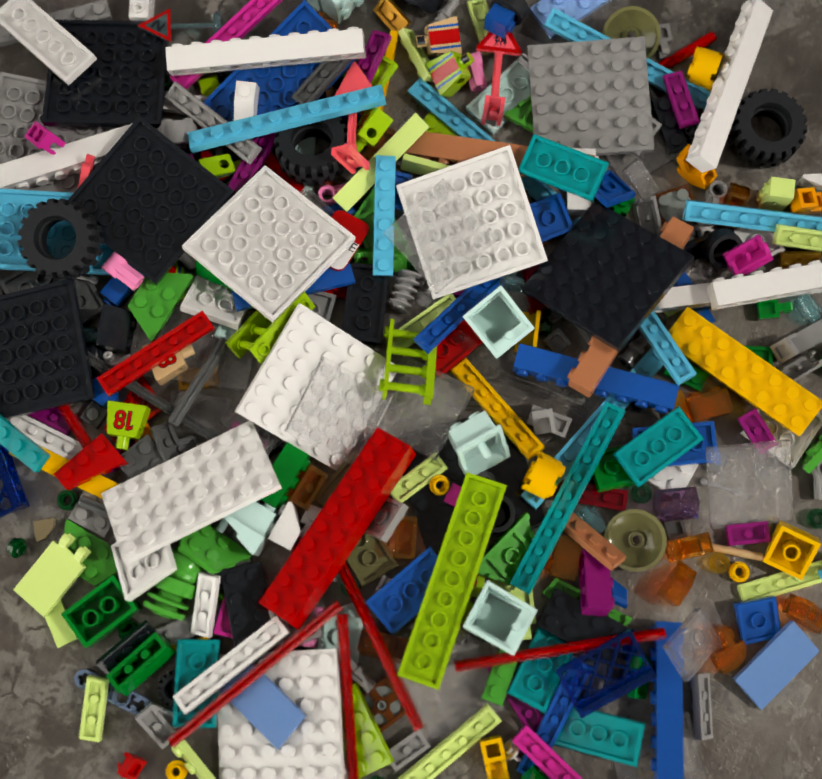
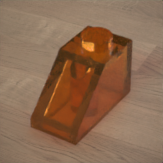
[716,182,750,231]
[656,560,697,606]
[781,593,822,634]

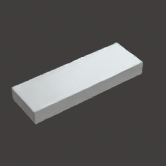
[190,571,221,638]

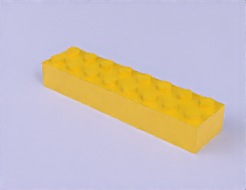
[668,306,822,437]

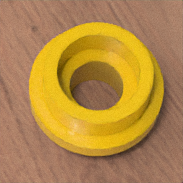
[429,475,450,495]
[728,561,750,582]
[166,760,188,779]

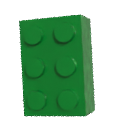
[61,575,143,648]

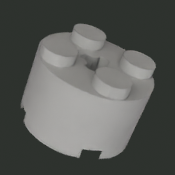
[158,118,198,155]

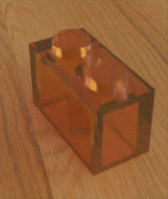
[685,386,734,423]
[288,464,328,511]
[394,516,418,560]
[546,535,582,581]

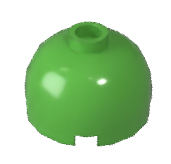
[168,548,206,585]

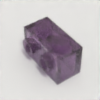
[653,486,700,522]

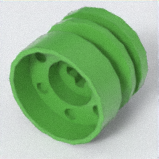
[142,576,197,620]

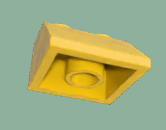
[763,520,821,580]

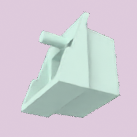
[307,0,364,24]
[462,285,535,359]
[448,411,511,476]
[216,500,280,557]
[463,580,537,656]

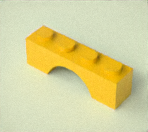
[479,735,510,779]

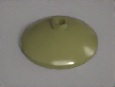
[602,6,661,59]
[604,509,667,572]

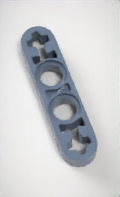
[74,669,151,715]

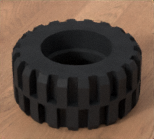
[728,88,808,168]
[274,117,348,186]
[18,198,104,279]

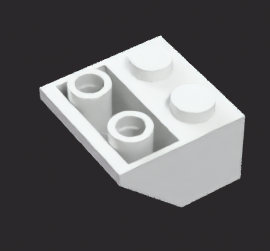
[268,501,302,552]

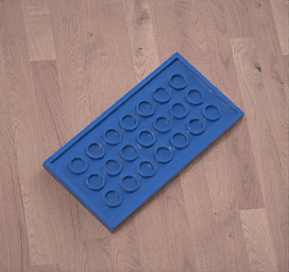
[203,0,358,159]

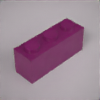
[578,549,615,617]

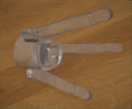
[414,264,447,309]

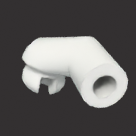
[103,351,132,367]

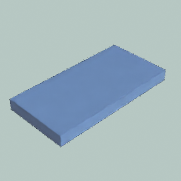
[732,620,819,710]
[219,662,307,749]

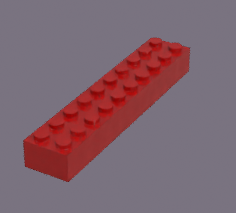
[259,427,416,630]

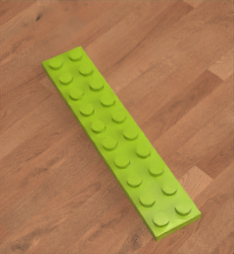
[397,472,507,690]

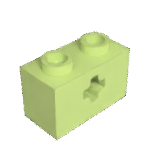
[756,177,796,211]

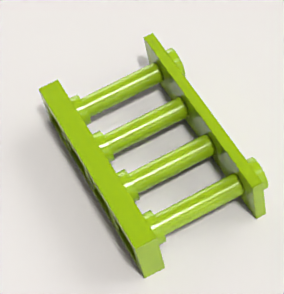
[225,291,316,364]
[379,318,437,405]

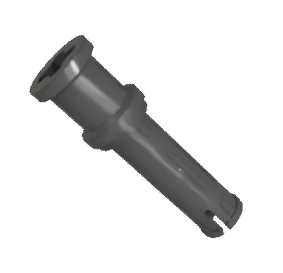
[618,315,667,369]

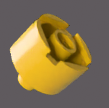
[686,46,724,92]
[521,451,566,500]

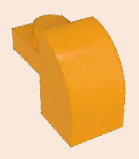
[676,144,718,190]
[789,187,822,214]

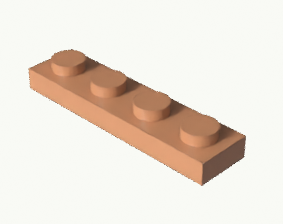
[563,512,626,571]

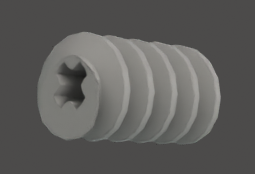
[386,270,423,314]

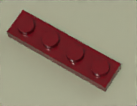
[548,480,628,511]

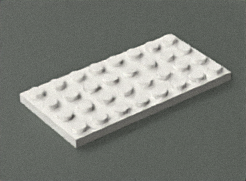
[101,420,282,565]

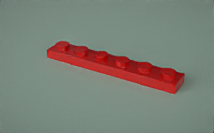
[97,310,215,396]

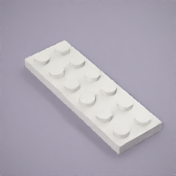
[0,0,97,86]

